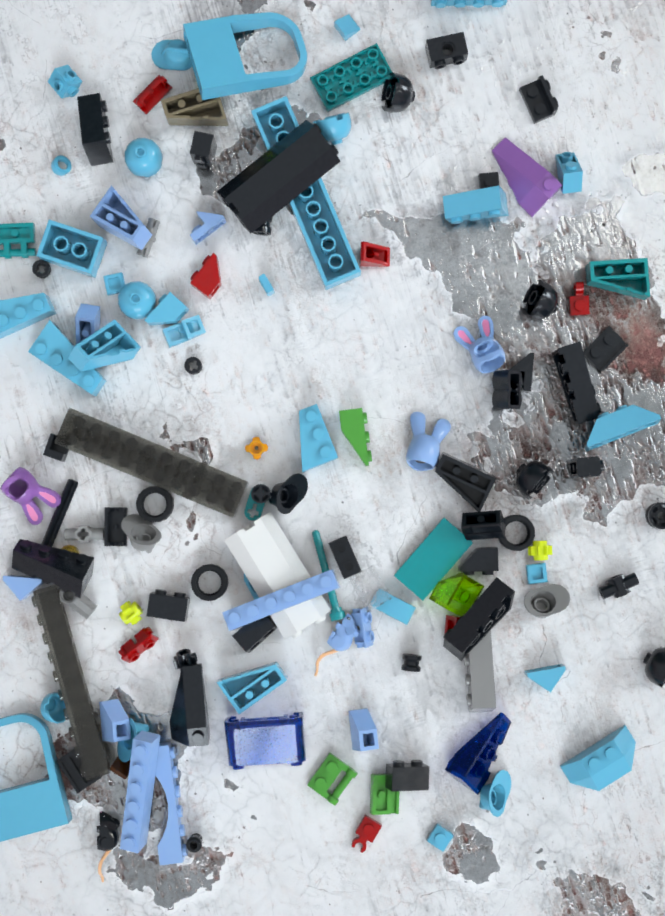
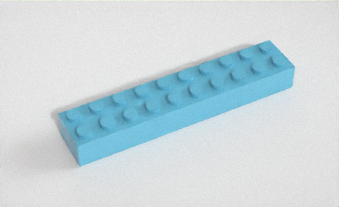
[251,96,361,290]

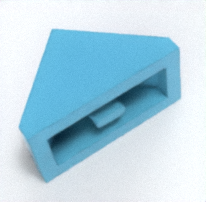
[524,664,566,693]

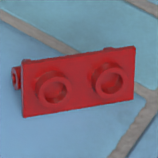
[133,75,173,115]
[118,627,159,663]

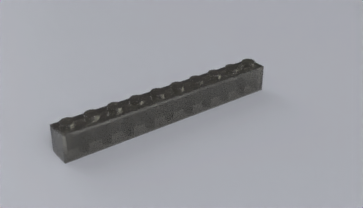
[31,585,111,781]

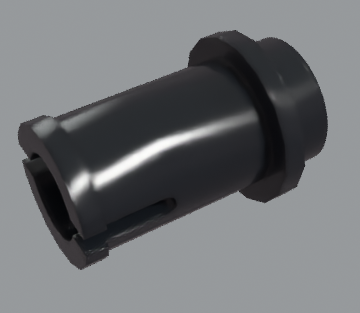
[186,833,202,852]

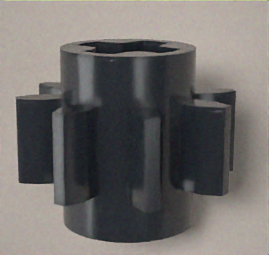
[173,649,198,671]

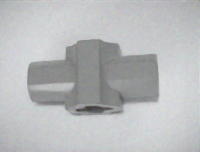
[64,526,104,543]

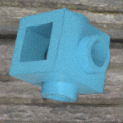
[48,65,82,99]

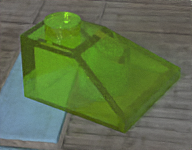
[429,573,484,617]

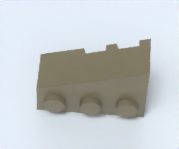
[161,88,229,126]

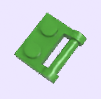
[307,752,358,806]

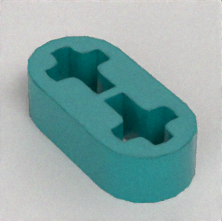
[244,488,265,521]

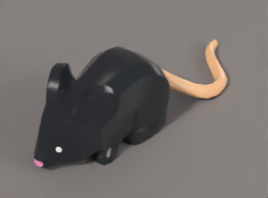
[97,811,120,882]

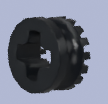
[32,260,51,278]
[184,357,202,375]

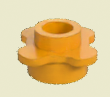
[245,437,268,460]

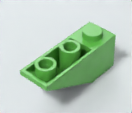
[339,408,372,466]

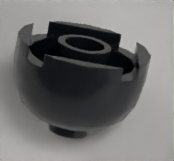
[381,72,415,113]
[522,280,558,320]
[516,461,554,499]
[643,647,665,688]

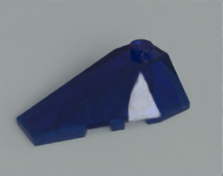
[445,712,511,795]

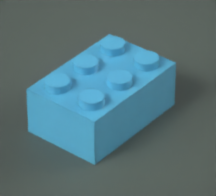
[36,220,108,278]

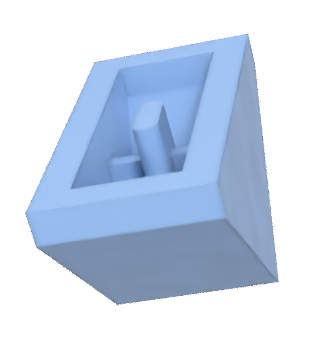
[2,575,44,601]

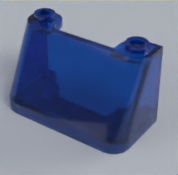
[224,712,306,770]

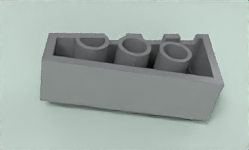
[464,630,496,712]

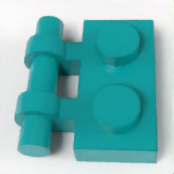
[0,223,36,259]

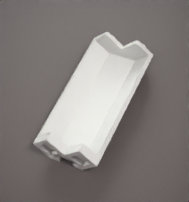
[224,512,331,639]

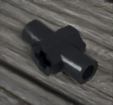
[598,573,639,599]

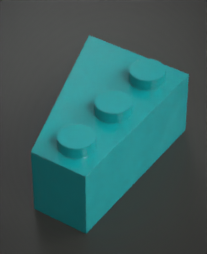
[585,258,650,300]

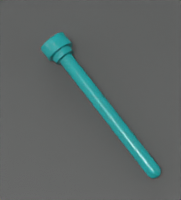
[312,530,346,621]

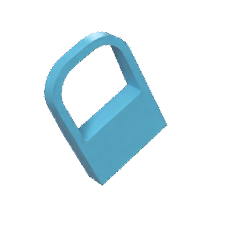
[183,12,307,100]
[0,713,72,842]

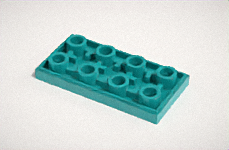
[310,43,392,113]
[394,517,473,601]

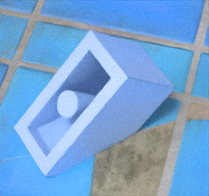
[75,303,100,345]

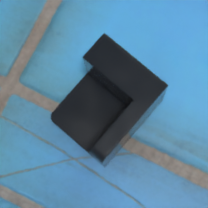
[43,433,72,462]

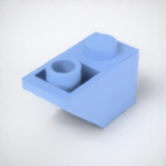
[99,699,131,742]
[348,708,379,751]

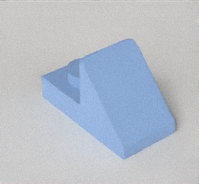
[190,211,226,245]

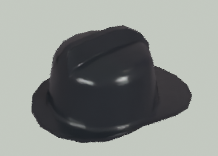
[269,473,308,514]

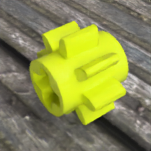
[528,540,553,561]
[119,601,143,625]

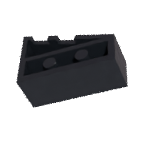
[77,93,113,166]
[435,452,496,512]

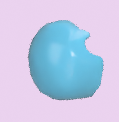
[40,692,70,724]

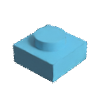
[426,823,454,852]

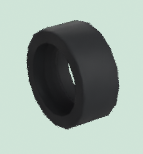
[136,486,174,522]
[498,515,535,551]
[191,564,229,601]

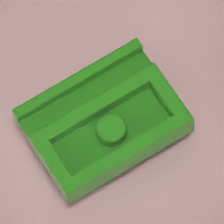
[370,773,399,815]

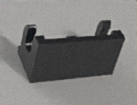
[104,507,128,546]
[233,616,277,653]

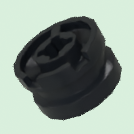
[645,502,665,529]

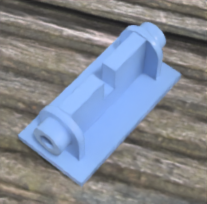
[351,607,374,648]

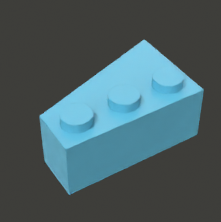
[68,320,141,372]
[216,662,288,714]

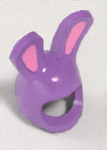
[0,467,61,525]

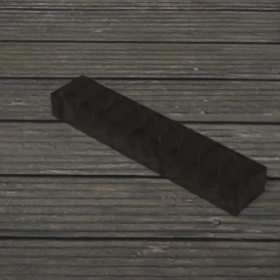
[54,408,249,518]

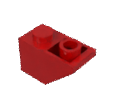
[190,253,222,300]

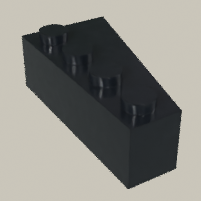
[12,539,94,598]
[443,577,515,661]

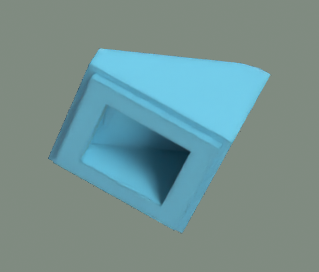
[334,14,360,41]

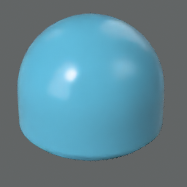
[51,155,71,176]

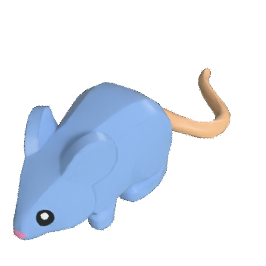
[314,613,359,676]

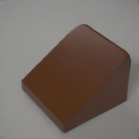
[110,756,131,779]

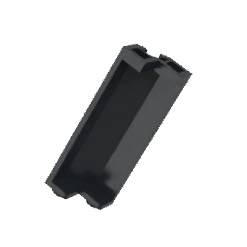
[217,120,340,234]

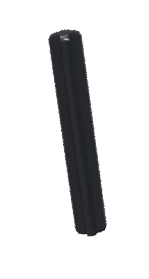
[41,479,78,547]

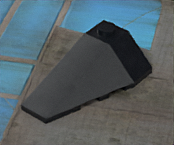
[169,663,210,747]

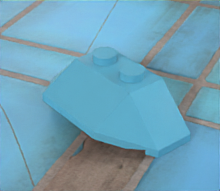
[585,405,661,452]
[560,725,636,791]

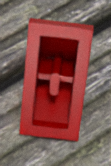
[360,241,390,267]

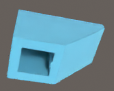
[555,152,583,194]
[145,292,189,326]

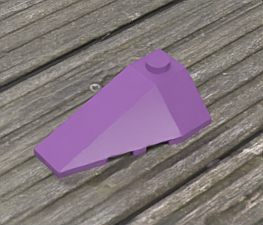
[492,137,562,217]

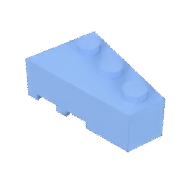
[90,185,152,250]

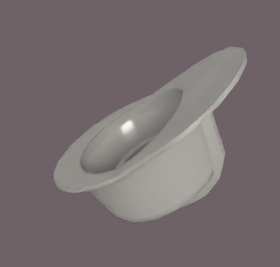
[121,514,162,553]
[524,584,570,618]

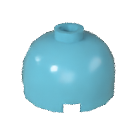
[312,112,352,145]
[125,138,163,177]
[118,281,156,319]

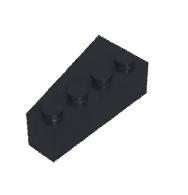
[552,341,601,425]

